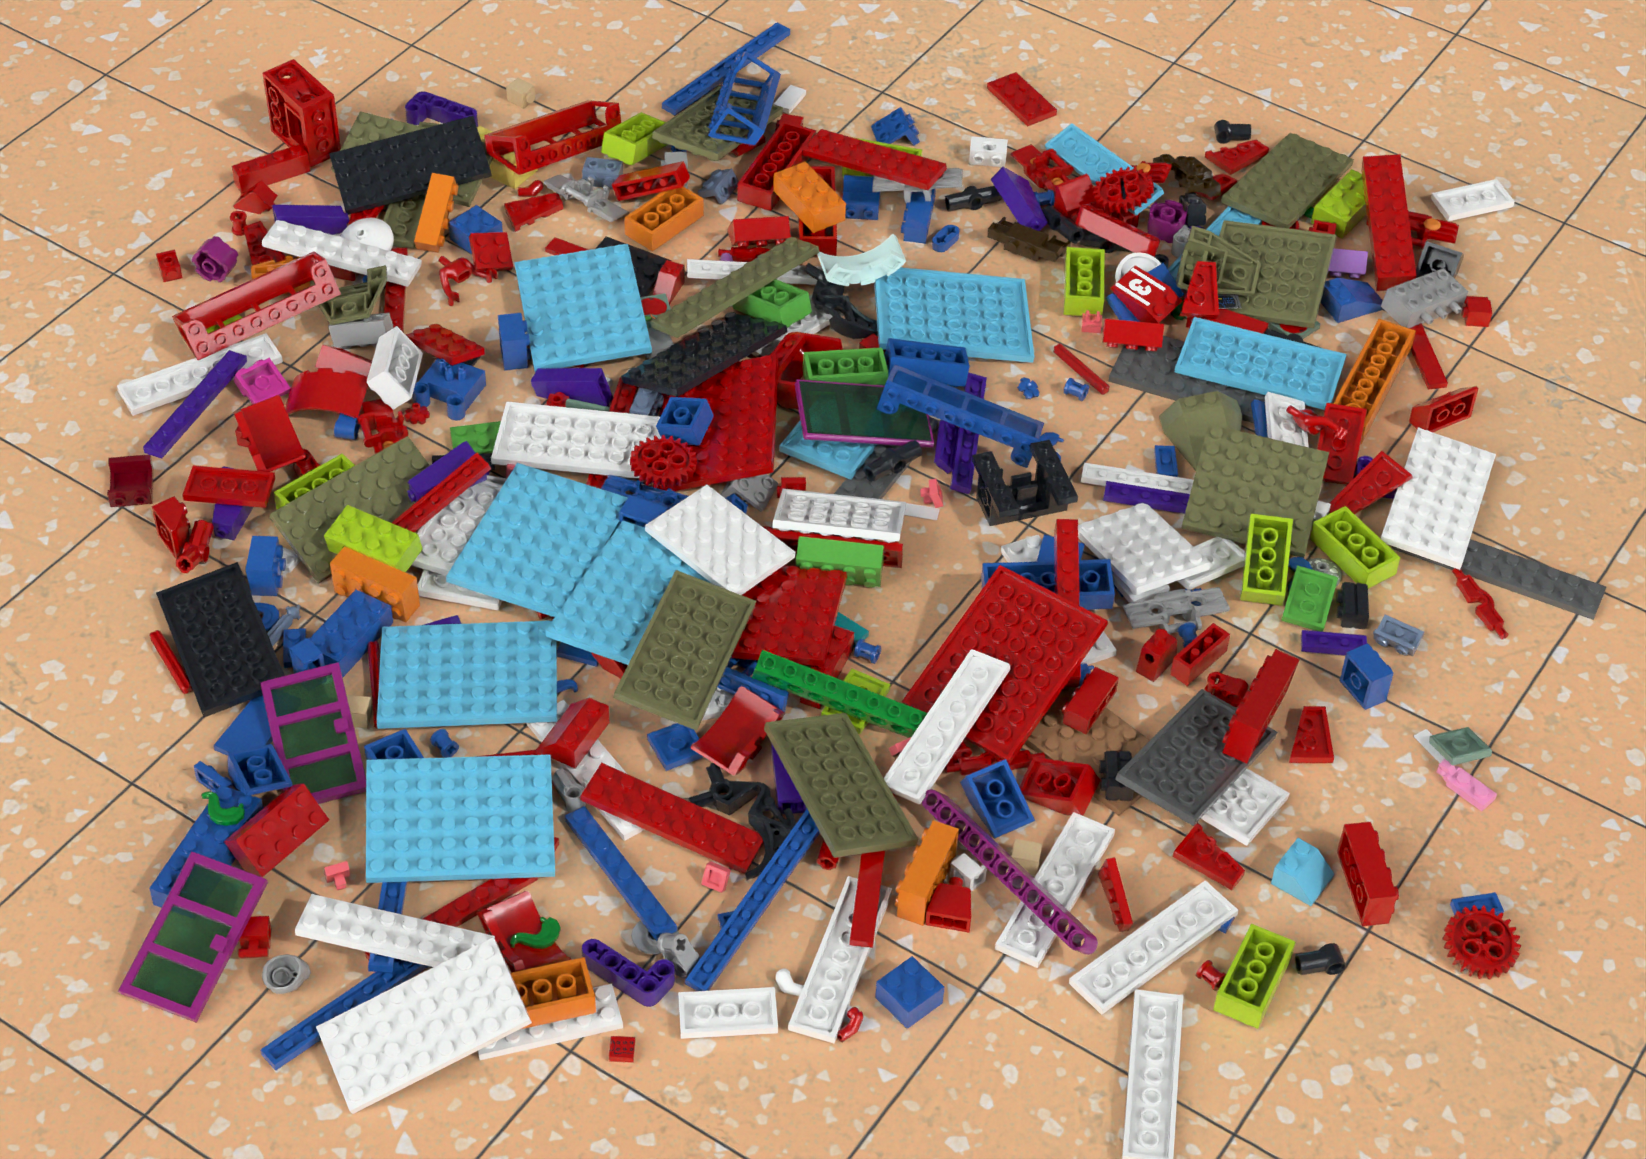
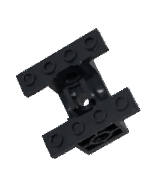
[972,440,1078,526]

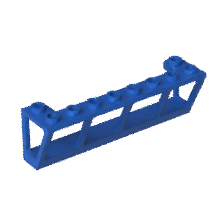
[708,51,781,145]
[876,364,1044,468]

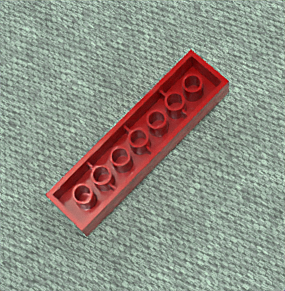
[1361,154,1416,291]

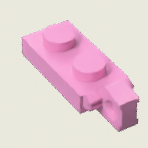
[1437,759,1497,811]

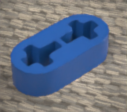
[932,225,959,252]

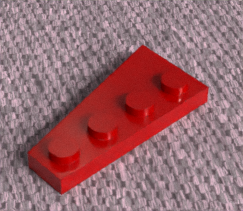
[243,221,286,266]
[1329,451,1413,514]

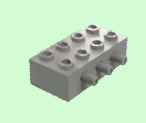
[1381,268,1469,328]

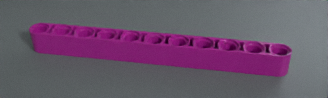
[922,789,1098,955]

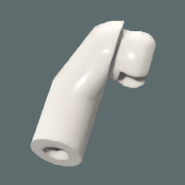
[776,968,804,997]

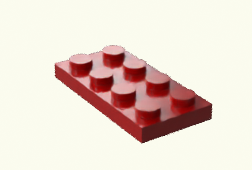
[987,72,1057,127]
[406,324,485,365]
[1317,403,1367,485]
[182,465,276,508]

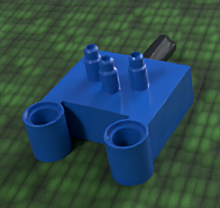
[412,356,486,421]

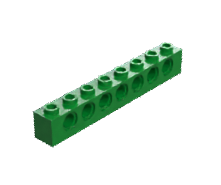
[752,650,928,738]

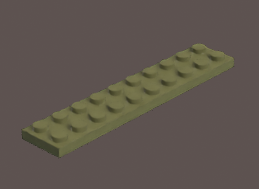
[383,122,439,249]
[651,237,819,338]

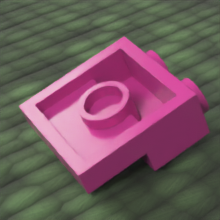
[234,357,291,404]

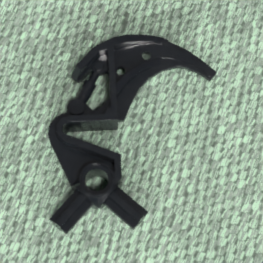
[804,263,878,339]
[689,763,796,880]

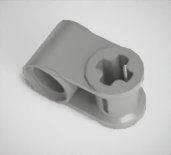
[1171,225,1191,257]
[657,932,700,978]

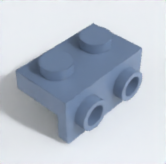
[698,168,739,204]
[1373,615,1424,656]

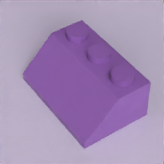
[1328,248,1368,278]

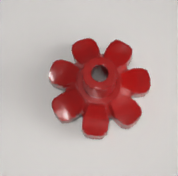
[404,403,430,424]

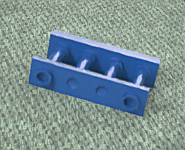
[717,658,789,712]

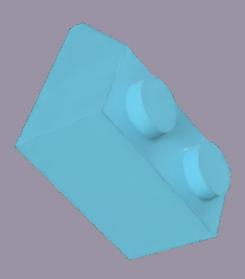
[1271,838,1334,906]

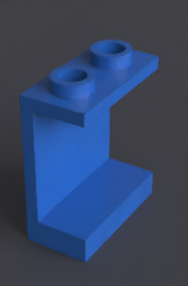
[843,175,880,220]

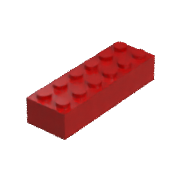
[737,121,816,211]
[798,166,837,256]
[1222,649,1300,764]

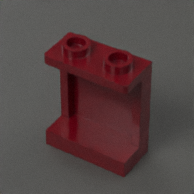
[107,454,154,507]

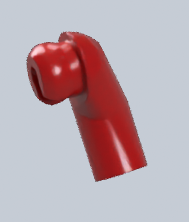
[518,180,544,197]
[837,1007,864,1042]

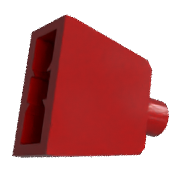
[1136,629,1177,682]
[926,877,972,933]

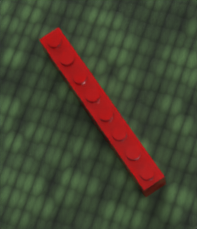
[1054,519,1081,687]

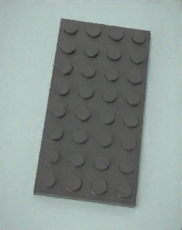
[1108,336,1265,423]
[1115,689,1278,826]

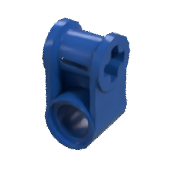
[334,414,361,440]

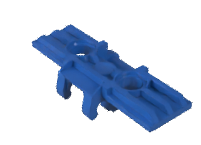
[601,475,688,510]

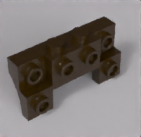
[1153,154,1221,197]
[987,217,1071,262]

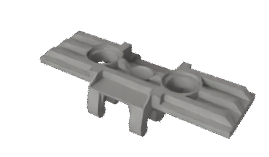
[873,168,963,203]
[544,174,629,222]
[1123,587,1230,634]

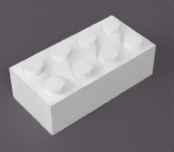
[367,326,423,410]

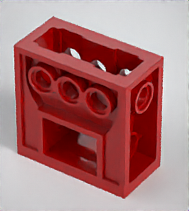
[262,59,341,168]

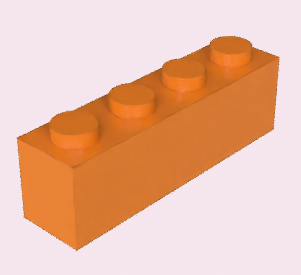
[414,173,458,253]

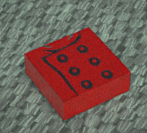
[609,1036,636,1063]

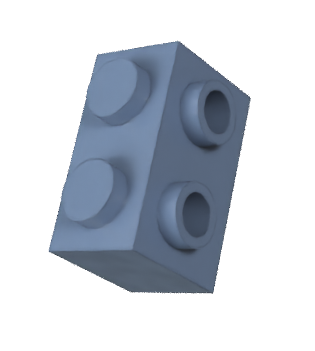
[582,157,623,189]
[630,388,664,416]

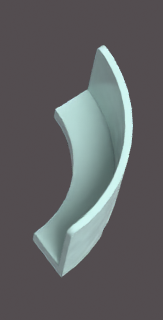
[817,234,906,286]

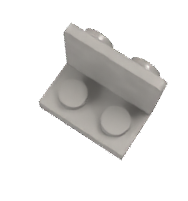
[720,474,778,512]

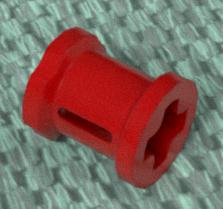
[230,211,247,236]
[1196,960,1226,991]

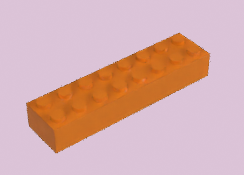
[1333,319,1416,444]

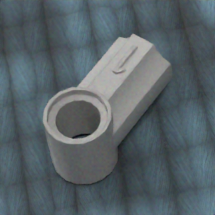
[552,769,586,813]

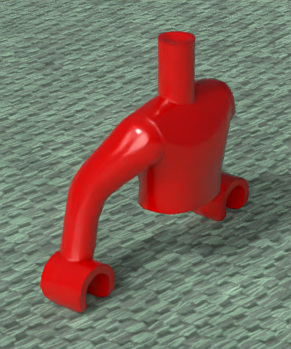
[439,256,498,306]
[1286,405,1348,440]

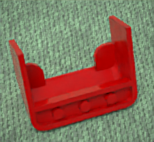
[770,332,843,410]

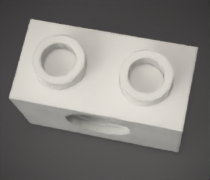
[969,136,1008,167]

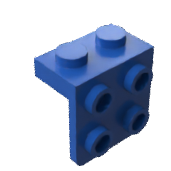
[871,107,920,145]

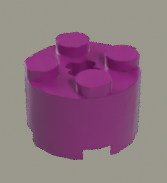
[1147,200,1187,243]
[192,236,238,283]

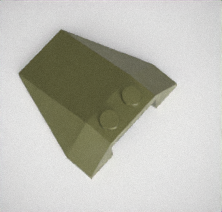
[1175,226,1261,295]
[310,265,387,325]
[1159,391,1242,471]

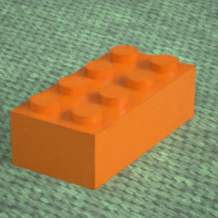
[774,161,846,233]
[625,186,704,252]
[330,546,420,623]
[895,820,959,926]
[510,957,596,1030]

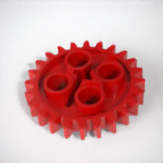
[1093,167,1154,214]
[630,435,697,489]
[1442,905,1521,980]

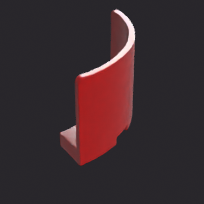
[285,368,368,418]
[233,395,306,472]
[690,686,785,776]
[477,891,572,973]

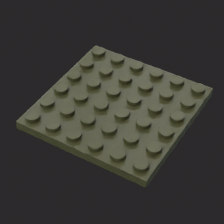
[1218,220,1336,328]
[1181,424,1329,558]

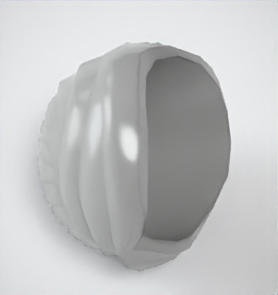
[262,954,311,994]

